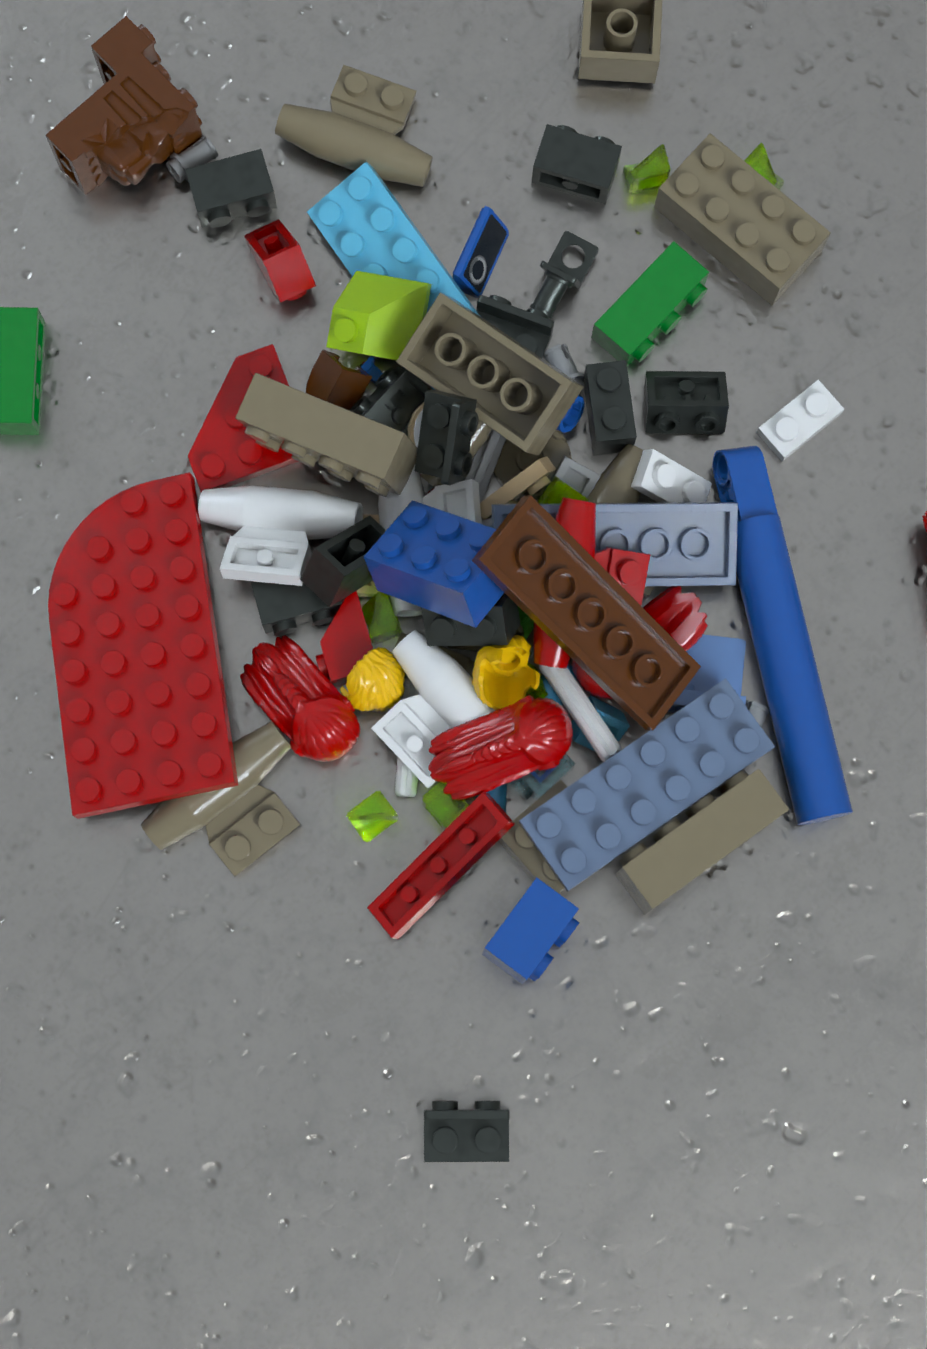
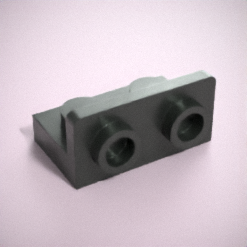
[476,295,554,359]
[349,367,430,436]
[645,371,729,434]
[414,389,478,486]
[424,1101,510,1162]

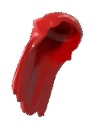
[571,586,708,699]
[240,635,361,762]
[428,695,573,800]

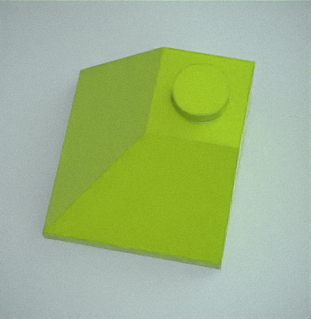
[326,271,432,360]

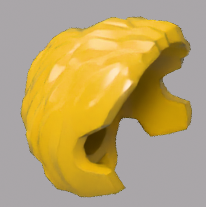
[472,634,540,710]
[339,647,406,712]

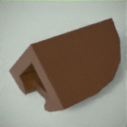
[306,349,372,410]

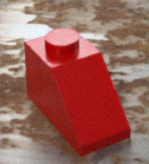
[244,219,316,302]
[315,590,373,688]

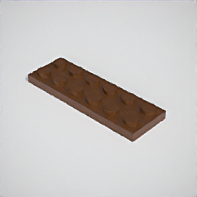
[472,495,701,730]

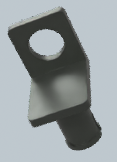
[530,231,599,319]

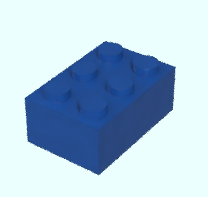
[364,500,504,628]
[482,877,580,984]

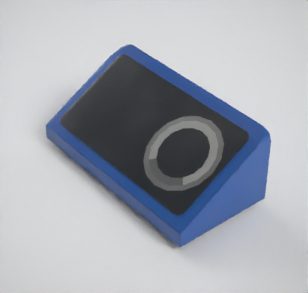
[453,206,509,298]

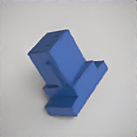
[360,356,383,386]

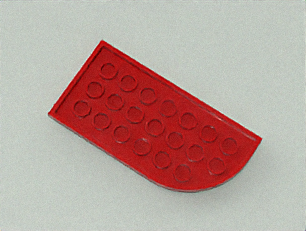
[48,472,238,819]

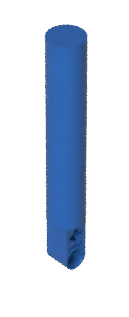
[712,446,853,825]

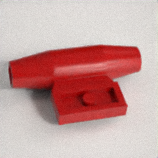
[534,497,651,669]

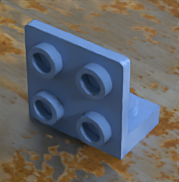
[668,634,746,713]

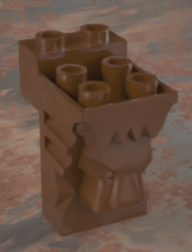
[46,16,202,195]

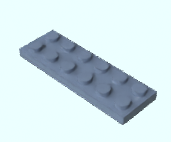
[492,502,738,586]
[519,678,775,892]

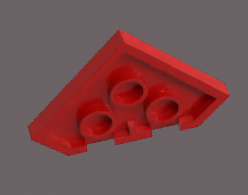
[188,344,299,492]

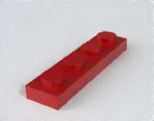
[367,792,515,939]

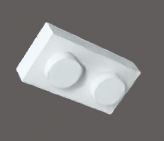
[756,380,844,462]
[631,449,712,503]

